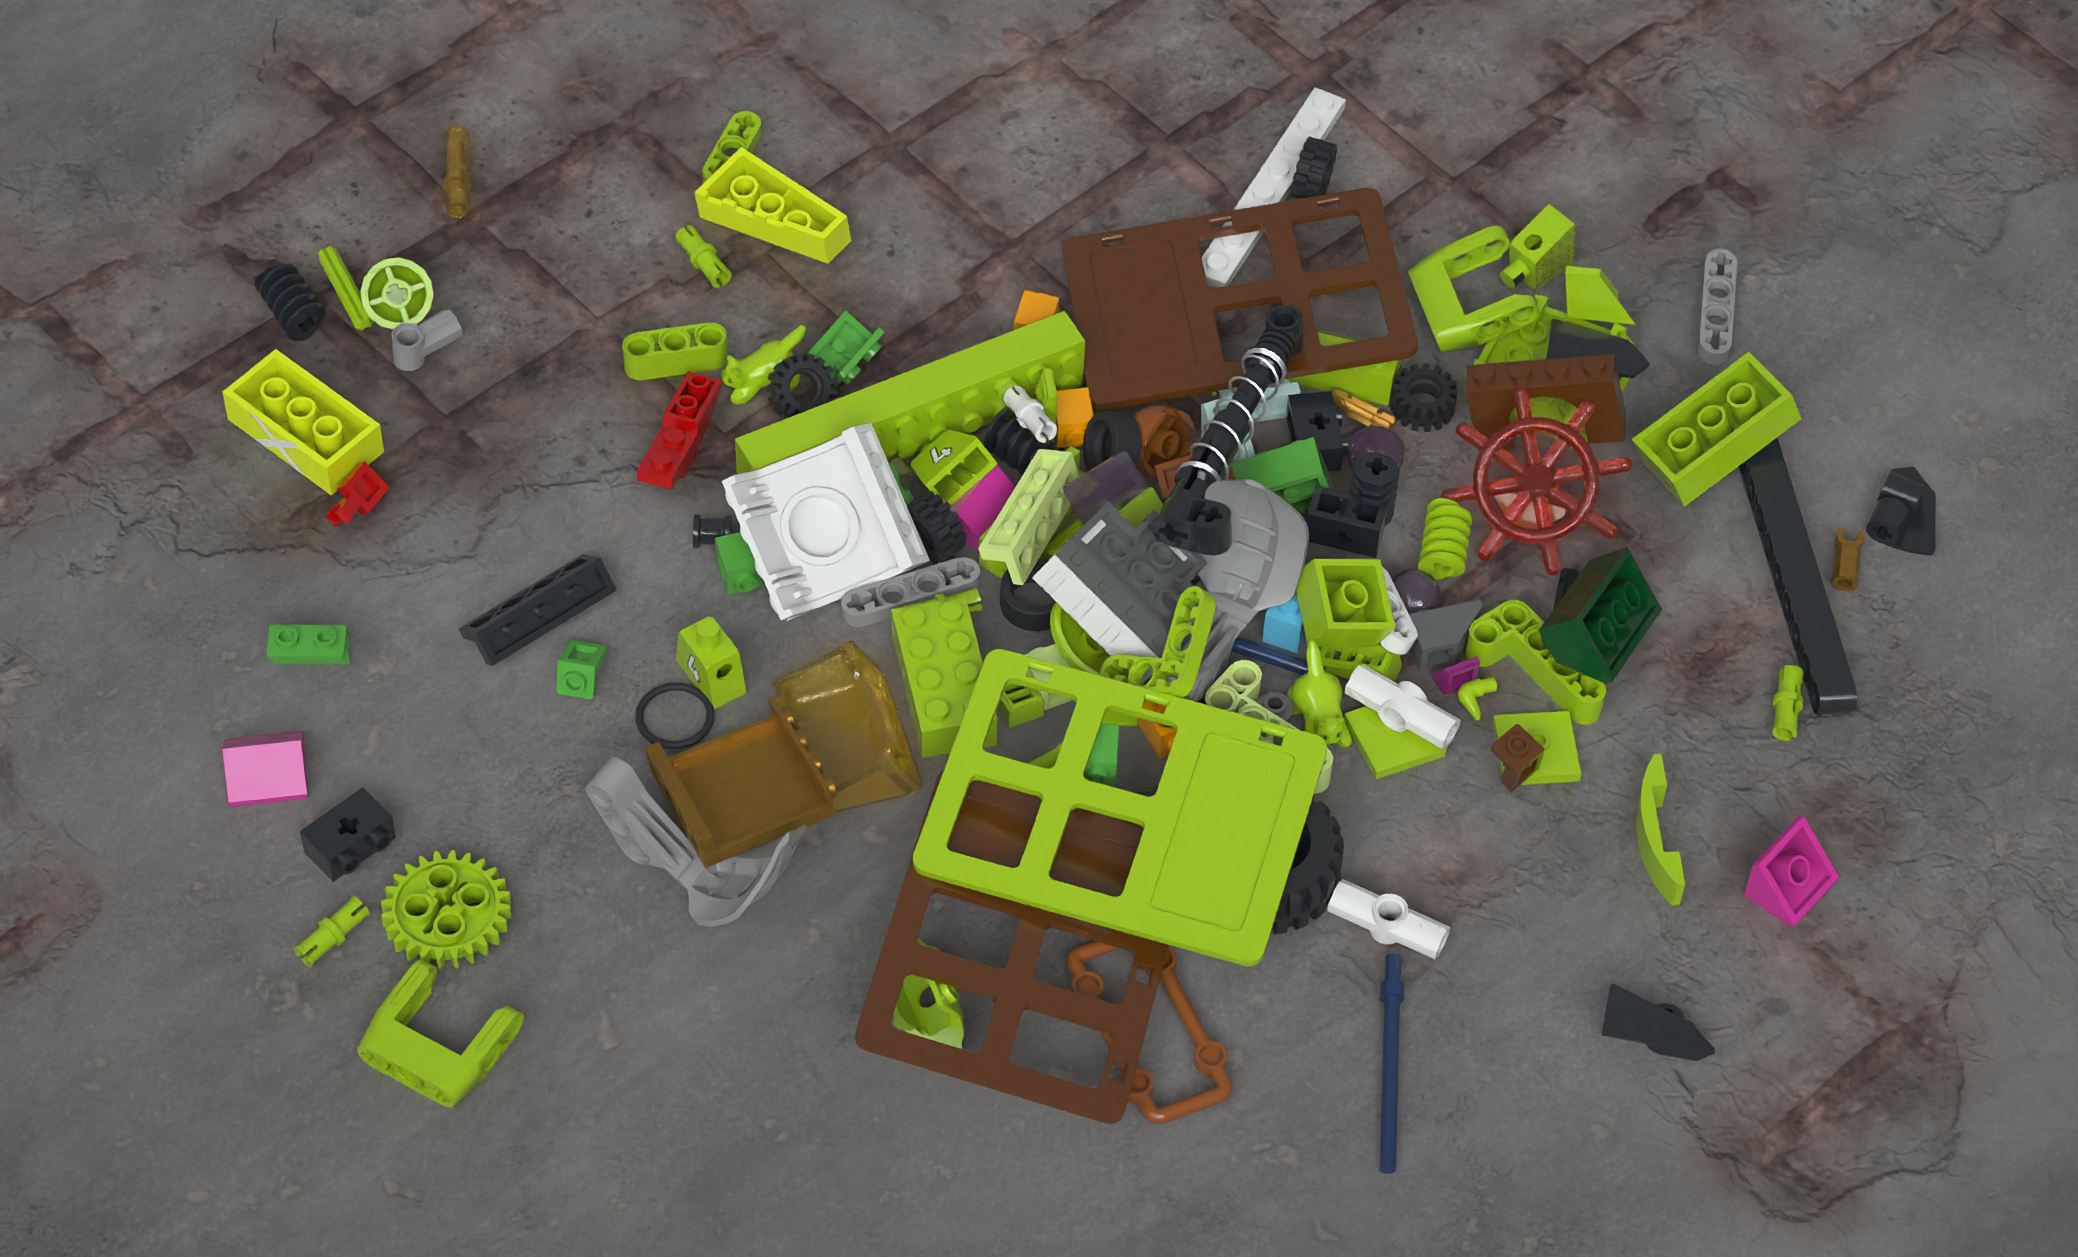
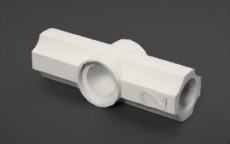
[1345,664,1461,749]
[1327,879,1450,959]

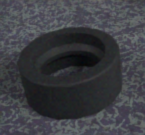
[1083,411,1142,482]
[1000,559,1056,632]

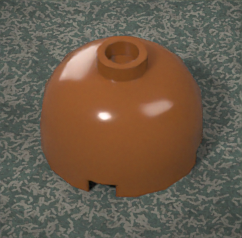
[1133,404,1195,480]

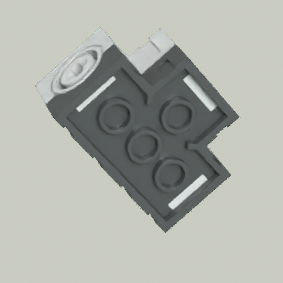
[1032,501,1217,684]

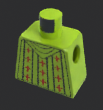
[1500,204,1575,289]

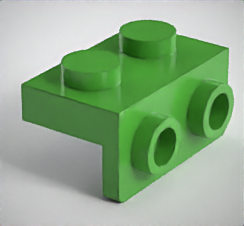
[807,310,884,389]
[266,625,351,664]

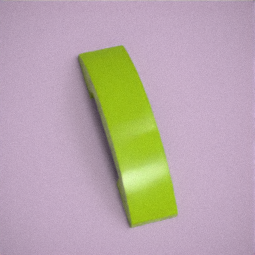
[1636,754,1685,906]

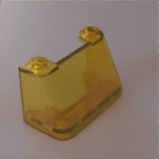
[772,640,923,813]

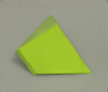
[1565,266,1636,325]

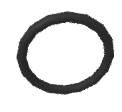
[635,683,714,749]

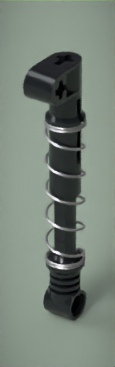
[1152,306,1303,556]

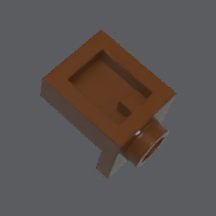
[1491,724,1545,792]

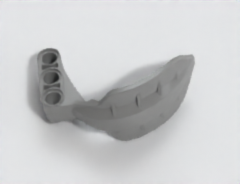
[1166,479,1309,702]
[585,757,808,927]

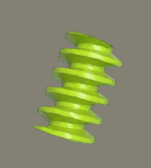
[1418,498,1472,580]

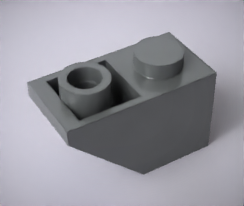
[1409,600,1483,672]

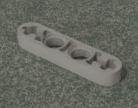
[1697,249,1737,365]
[841,557,980,627]

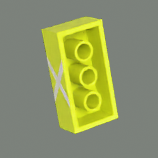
[222,349,384,496]

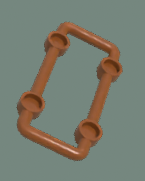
[1067,941,1233,1124]

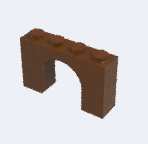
[1465,354,1626,451]

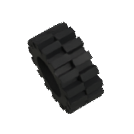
[1291,136,1337,199]
[766,354,838,419]
[1390,363,1458,432]
[906,491,967,564]

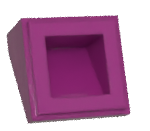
[1431,656,1480,695]

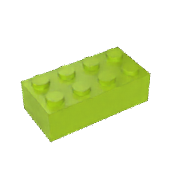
[1632,352,1802,507]
[891,597,998,758]

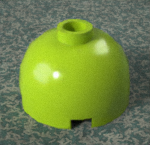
[360,257,434,329]

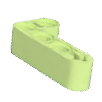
[1204,660,1333,794]

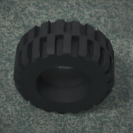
[1272,796,1344,934]

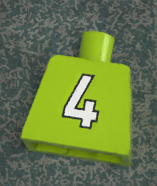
[910,430,998,506]
[676,616,746,710]

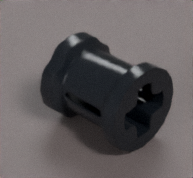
[693,514,732,548]

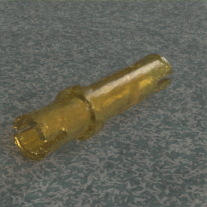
[443,126,471,218]

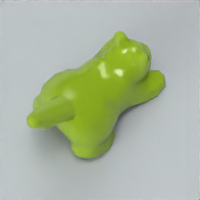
[720,325,806,405]
[1287,640,1352,748]

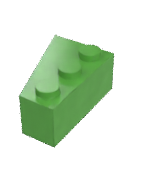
[1233,437,1334,516]

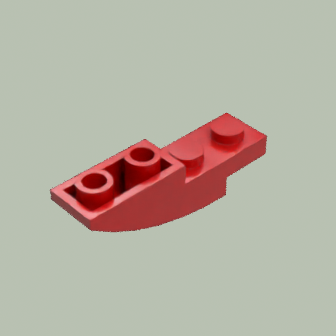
[637,372,722,490]

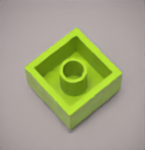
[1296,559,1395,647]

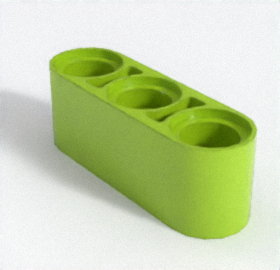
[622,322,728,380]

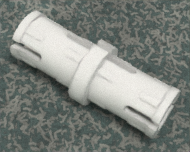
[1004,386,1057,442]

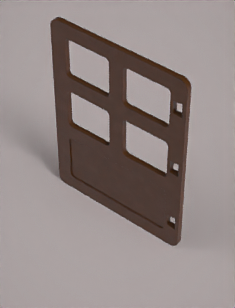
[1062,188,1418,410]
[855,771,1169,1124]

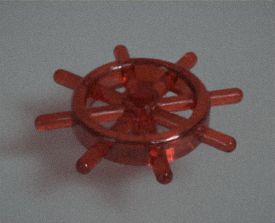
[1441,386,1633,576]

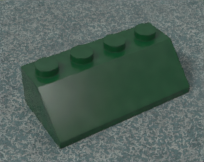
[1538,547,1662,684]

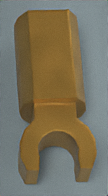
[1832,528,1864,592]

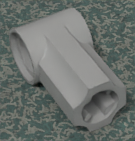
[392,309,462,371]

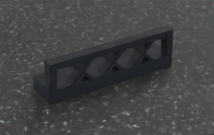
[459,554,617,666]

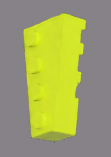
[694,147,851,264]

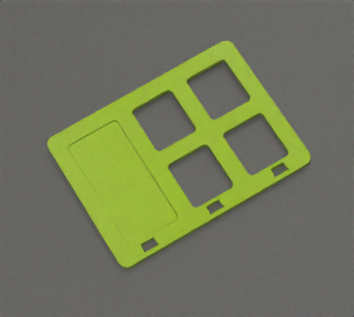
[913,649,1327,967]

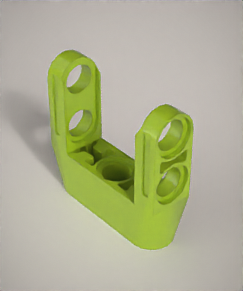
[1407,226,1540,353]
[357,959,524,1108]

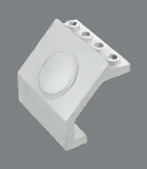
[722,423,930,621]

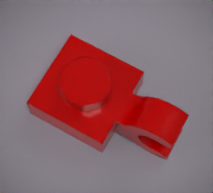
[325,461,390,527]

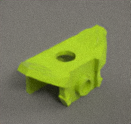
[892,938,965,1049]

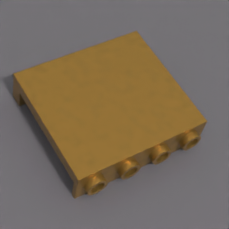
[644,695,837,868]

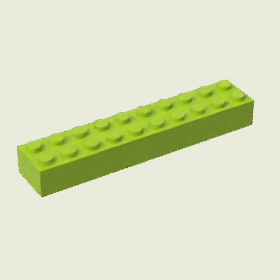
[735,311,1085,474]

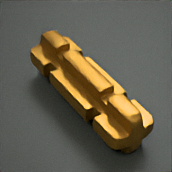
[1332,388,1397,435]

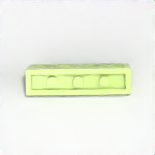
[978,449,1082,585]

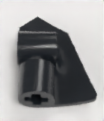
[1546,319,1650,378]
[1866,467,1936,556]
[1601,984,1715,1061]

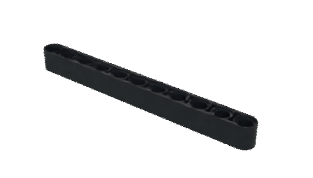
[1738,437,1857,715]

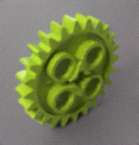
[381,850,512,969]

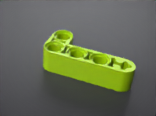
[1465,600,1606,725]

